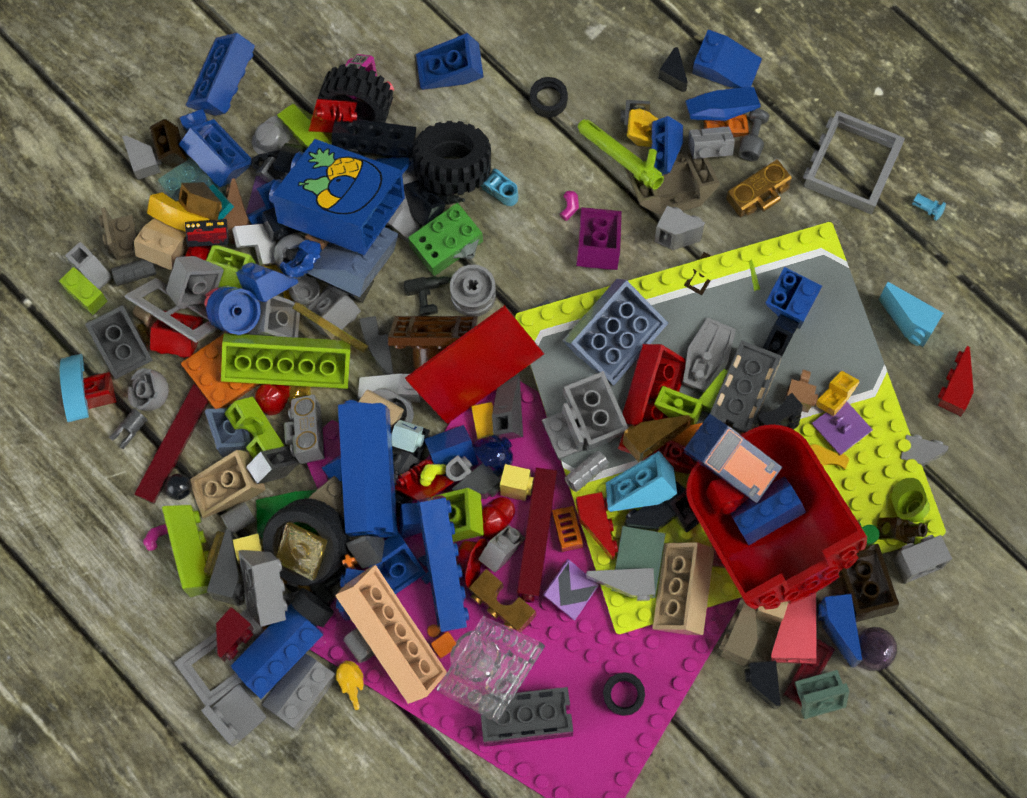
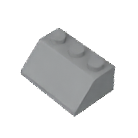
[563,371,628,451]
[238,550,287,627]
[262,653,336,731]

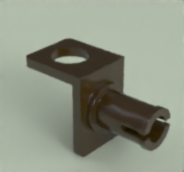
[877,517,927,544]

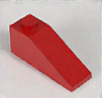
[706,479,748,514]

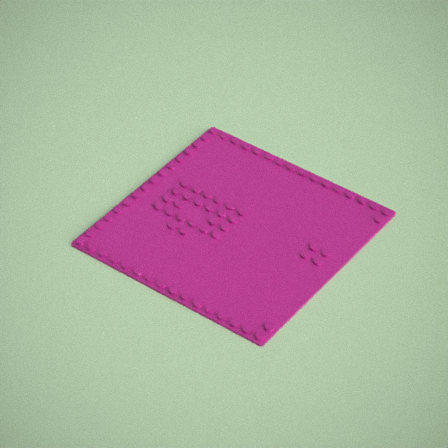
[309,381,741,798]

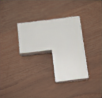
[232,224,276,266]

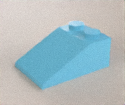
[879,282,944,347]
[606,451,677,512]

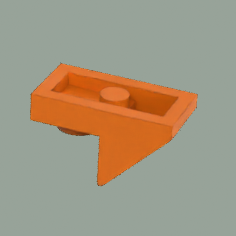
[427,624,458,659]

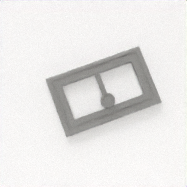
[125,278,218,343]
[174,609,265,707]

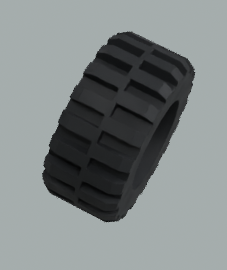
[413,121,491,196]

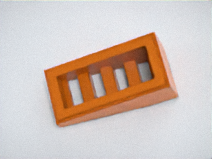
[552,506,583,552]

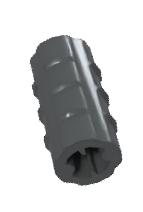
[111,259,157,286]

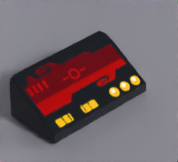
[185,219,229,247]

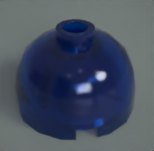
[472,434,513,477]

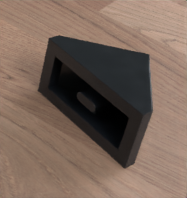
[658,47,688,92]

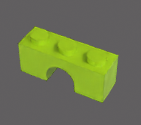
[225,397,285,459]

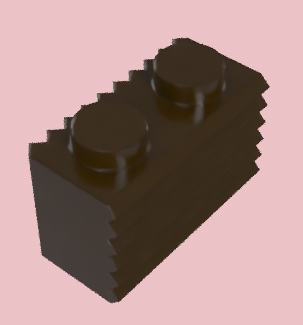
[149,119,187,168]

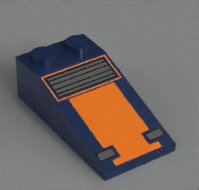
[684,414,782,503]

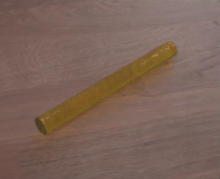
[292,301,368,353]

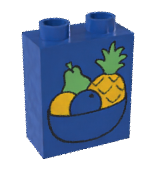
[269,139,405,255]

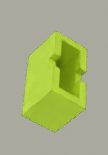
[59,267,108,315]

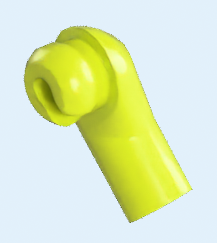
[420,464,446,486]

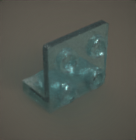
[158,158,212,201]

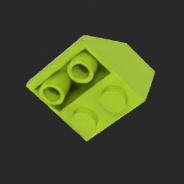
[206,245,256,289]

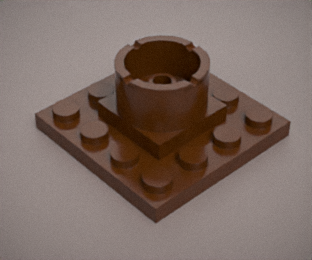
[388,316,478,369]

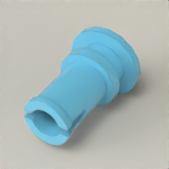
[912,193,946,221]

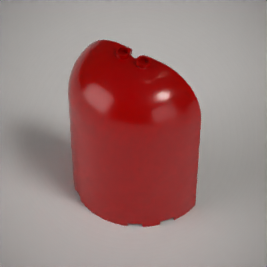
[686,425,867,610]

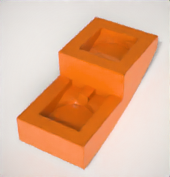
[703,115,749,137]

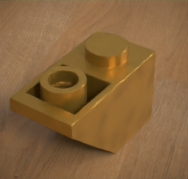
[178,182,222,220]

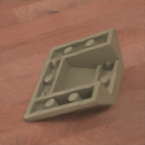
[624,150,719,216]

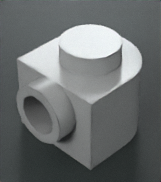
[446,455,473,481]

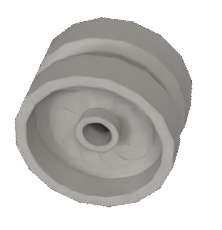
[450,265,496,317]

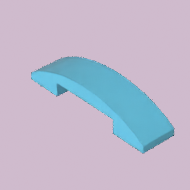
[60,354,89,422]

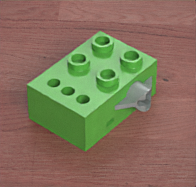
[408,203,483,276]

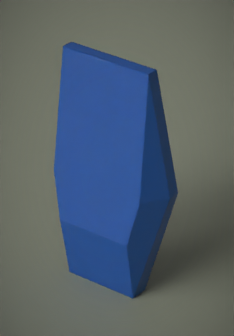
[686,86,761,121]

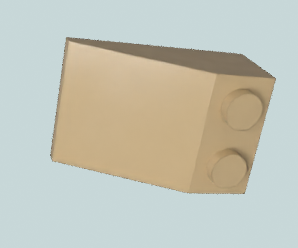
[134,218,188,270]
[190,450,266,518]

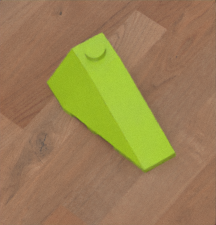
[277,103,351,151]

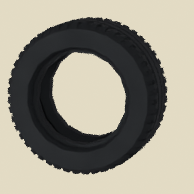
[262,498,350,586]

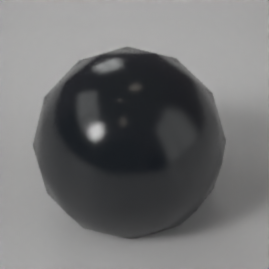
[165,473,192,501]

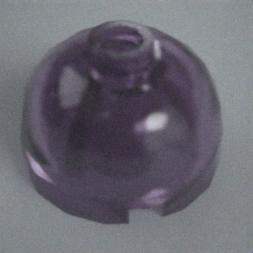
[858,627,897,671]

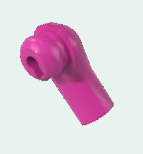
[560,191,579,221]
[143,523,168,551]

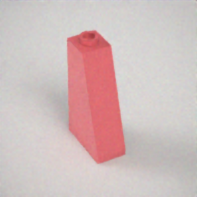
[771,593,816,664]

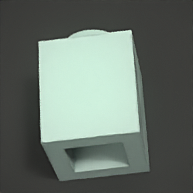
[392,420,425,452]

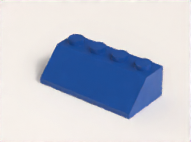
[186,33,255,116]
[230,604,324,699]

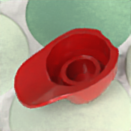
[255,384,292,416]
[482,497,515,539]

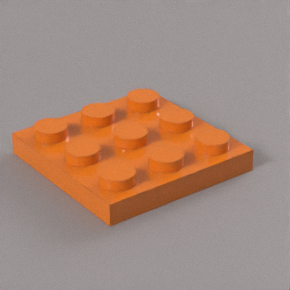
[180,332,259,409]

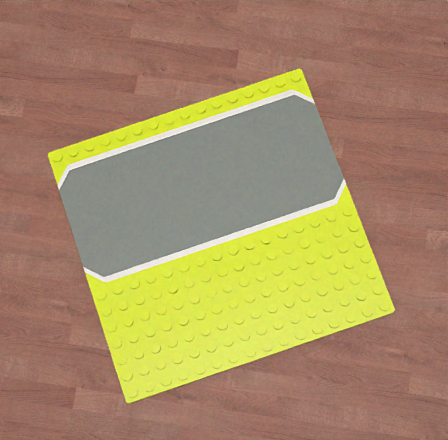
[515,222,946,635]

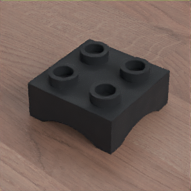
[757,393,803,430]

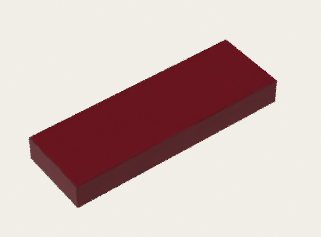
[784,638,835,706]

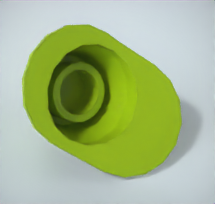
[891,478,930,523]

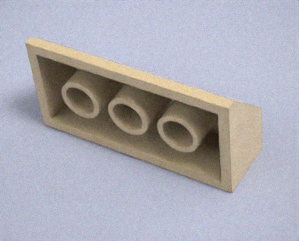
[653,542,714,635]

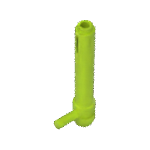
[578,119,664,190]

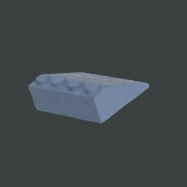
[308,227,399,297]
[562,279,668,386]

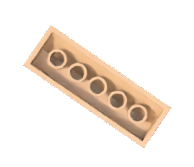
[335,565,447,704]

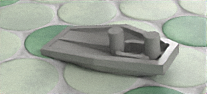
[682,318,736,393]

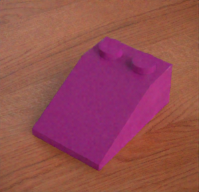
[576,207,622,270]

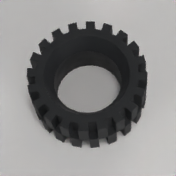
[317,64,393,123]

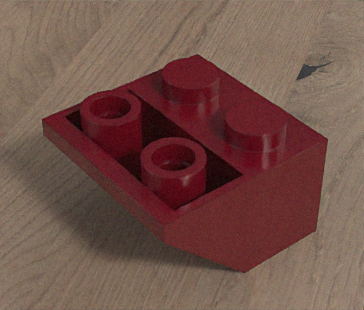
[216,607,254,663]

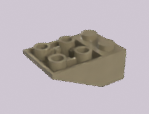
[719,597,758,667]

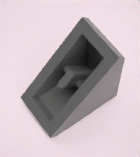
[346,536,384,569]

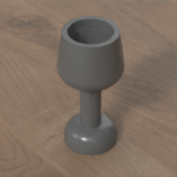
[739,109,770,161]

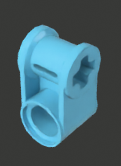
[481,168,519,206]

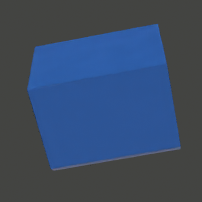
[424,425,479,477]

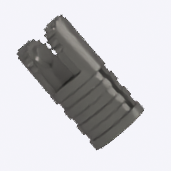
[109,408,148,449]

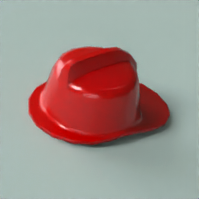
[456,538,487,589]

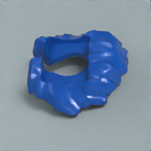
[280,240,322,278]

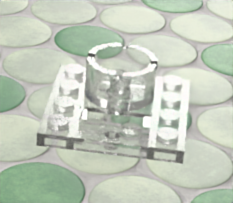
[436,616,545,723]

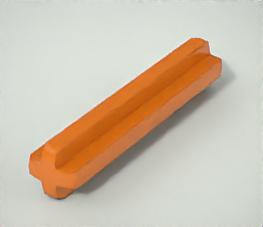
[342,554,359,569]

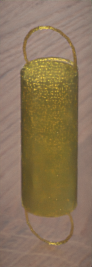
[135,320,150,349]

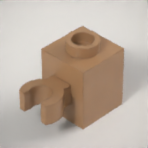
[784,370,818,413]

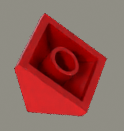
[83,372,116,409]

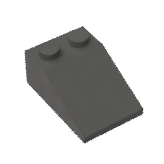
[85,303,153,379]
[207,529,245,606]

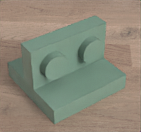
[795,670,849,719]

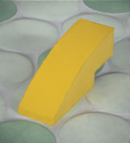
[147,192,210,232]

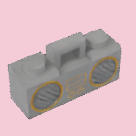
[284,395,325,464]

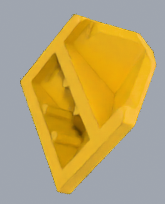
[627,108,658,147]

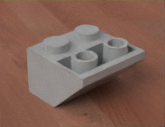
[654,206,705,250]

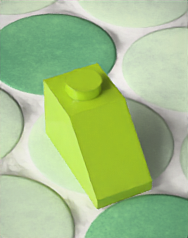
[654,386,703,425]

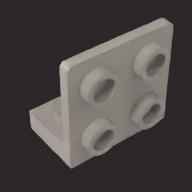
[542,403,586,460]
[201,685,267,747]

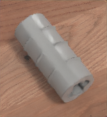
[565,451,609,492]

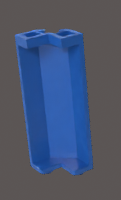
[338,400,398,538]

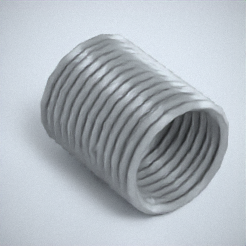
[221,502,256,534]
[343,628,374,663]

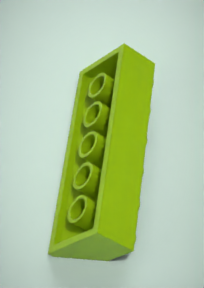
[221,333,351,389]

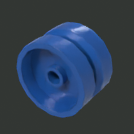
[206,286,261,335]

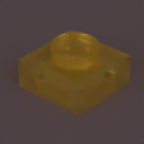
[289,385,311,404]

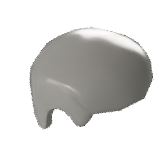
[288,274,320,305]

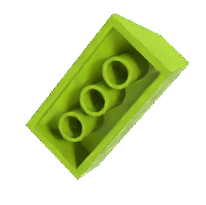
[162,505,213,598]

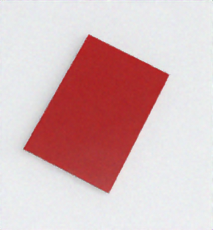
[405,305,544,424]

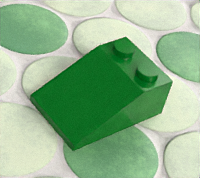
[256,490,321,540]

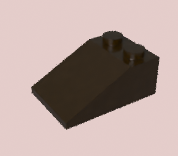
[840,544,899,622]

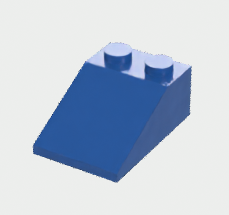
[692,30,762,89]
[416,33,484,90]
[816,594,862,668]

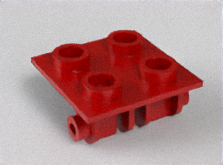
[309,99,357,133]
[395,459,454,501]

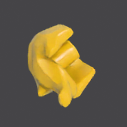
[335,661,364,710]

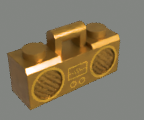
[726,159,792,218]

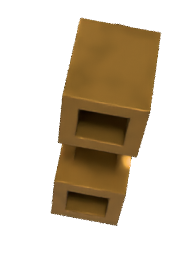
[469,569,536,635]

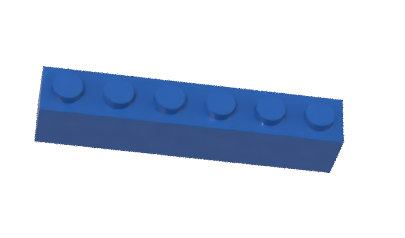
[417,495,469,632]

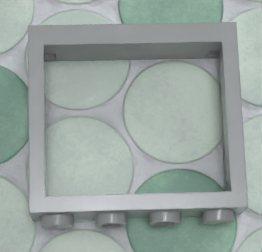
[803,111,905,215]

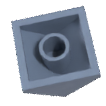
[205,408,251,457]

